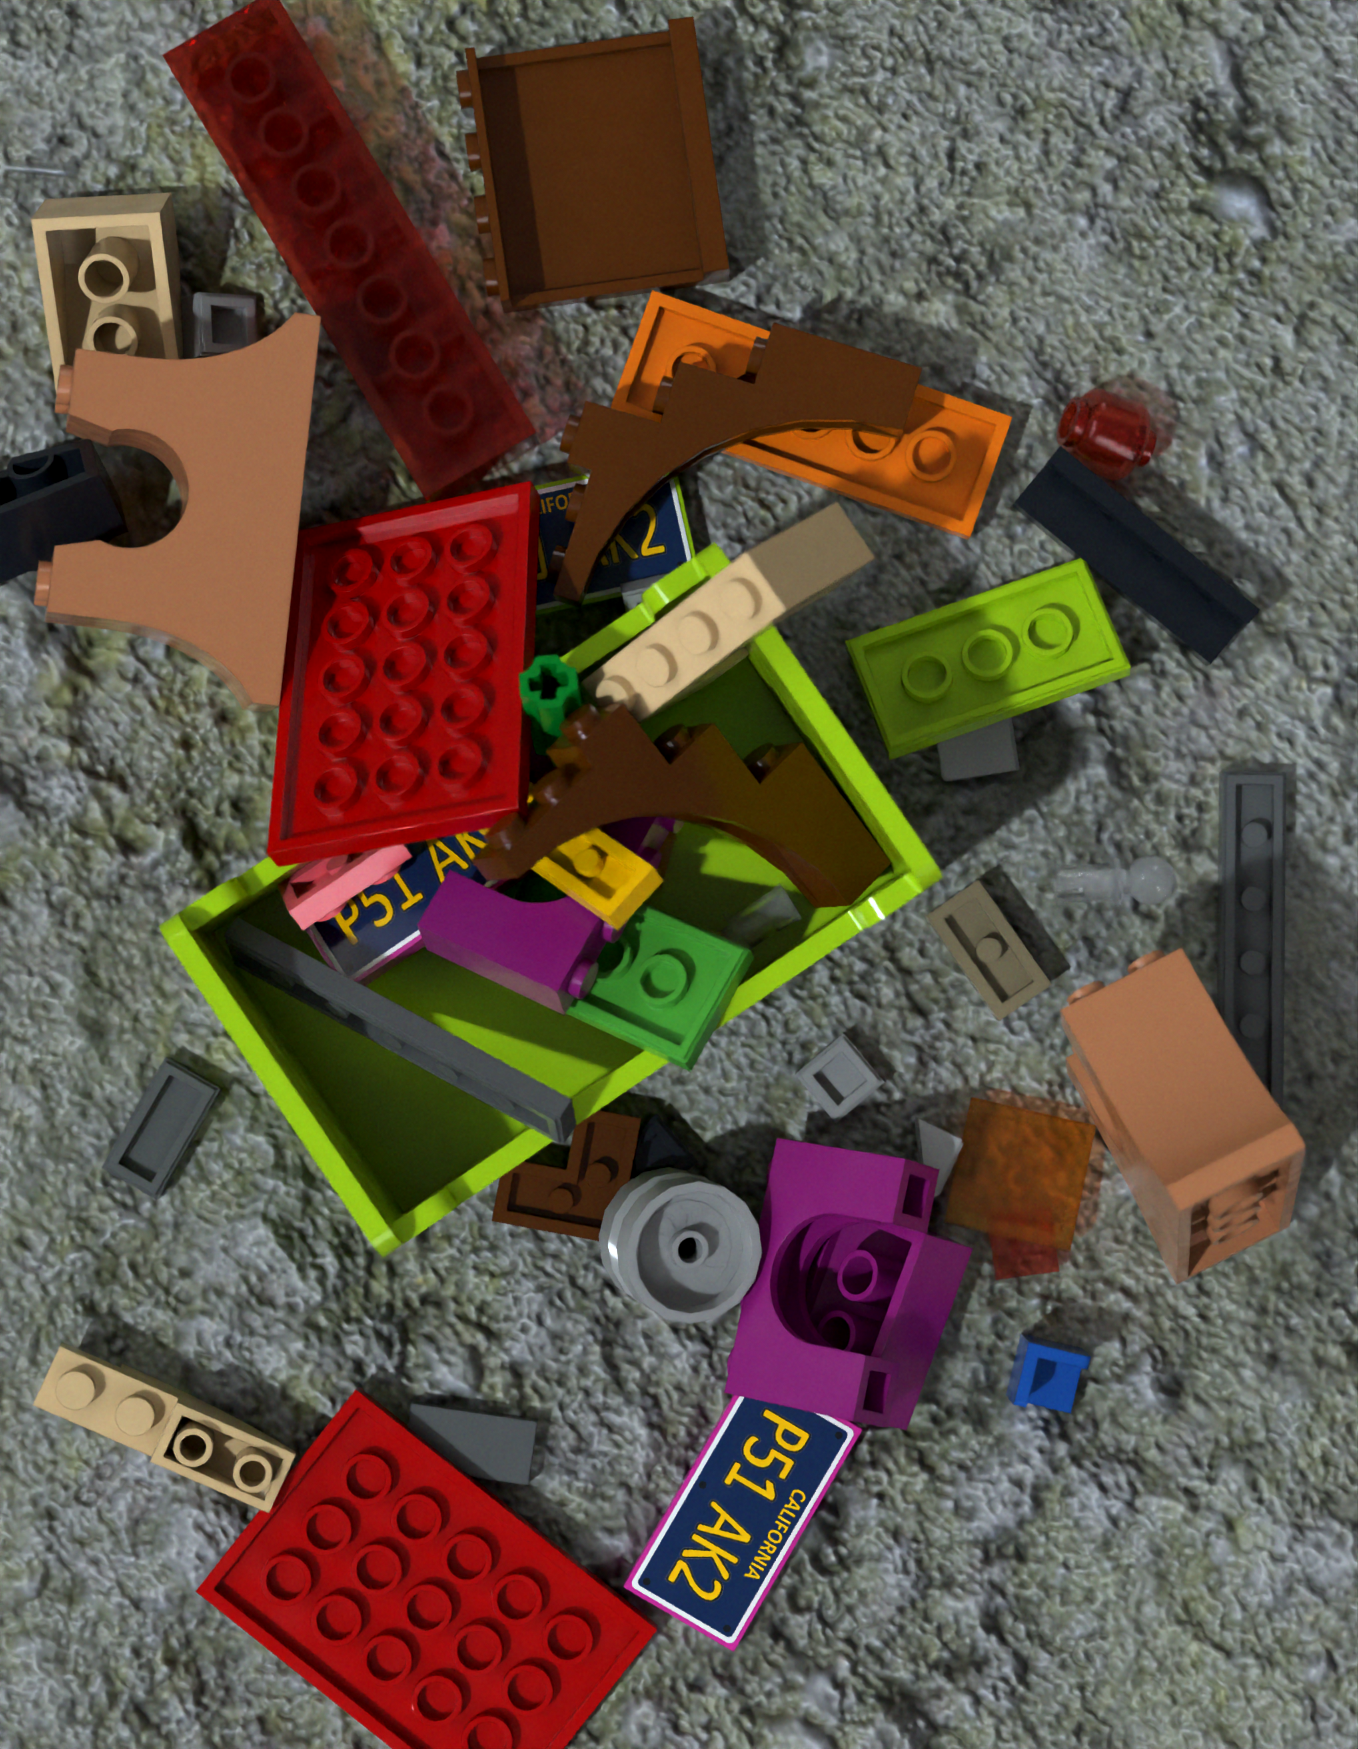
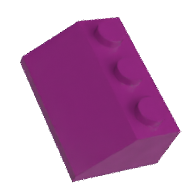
[805,1223,973,1430]

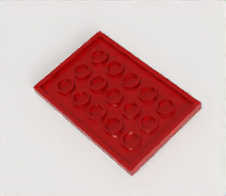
[267,481,540,867]
[195,1386,658,1749]

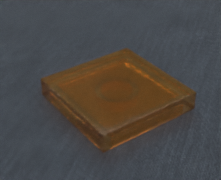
[943,1097,1096,1252]

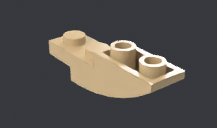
[33,1342,296,1513]

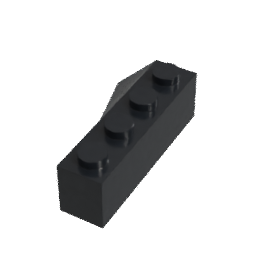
[0,439,129,583]

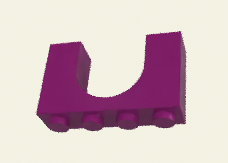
[417,738,685,1015]
[724,1138,939,1428]

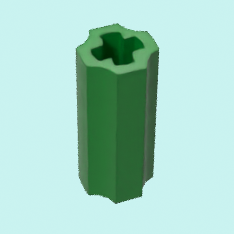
[519,655,584,767]

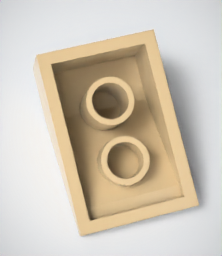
[31,193,184,394]

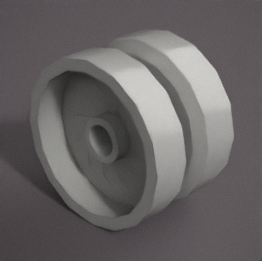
[598,1167,762,1324]

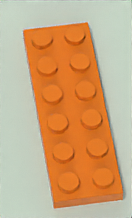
[610,290,1012,540]

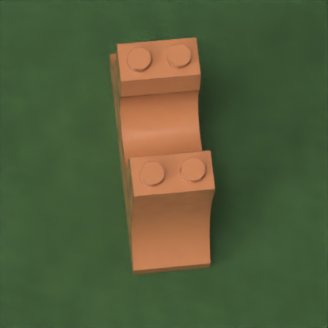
[34,312,321,712]
[1060,948,1306,1285]

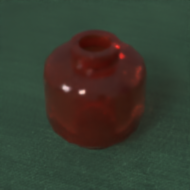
[1056,388,1157,481]

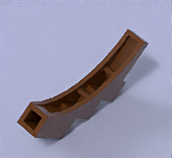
[546,322,922,608]
[471,703,891,908]

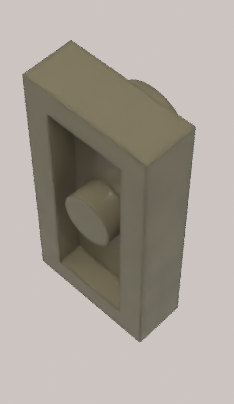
[924,880,1052,1021]

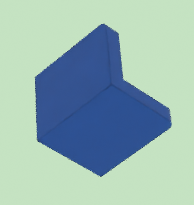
[1006,1333,1091,1413]

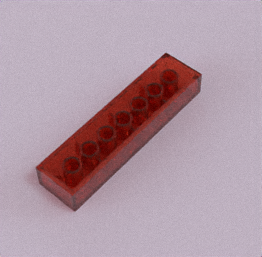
[162,0,540,503]

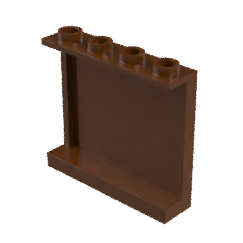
[456,16,729,313]

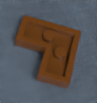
[492,1109,642,1241]

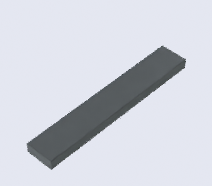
[1217,771,1286,1111]
[224,917,576,1144]

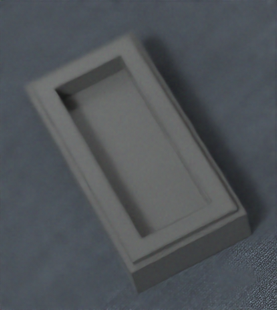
[101,1057,223,1200]
[408,1401,539,1485]

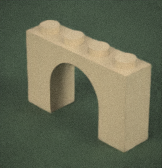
[582,502,875,725]

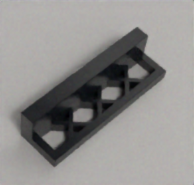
[1012,446,1260,666]

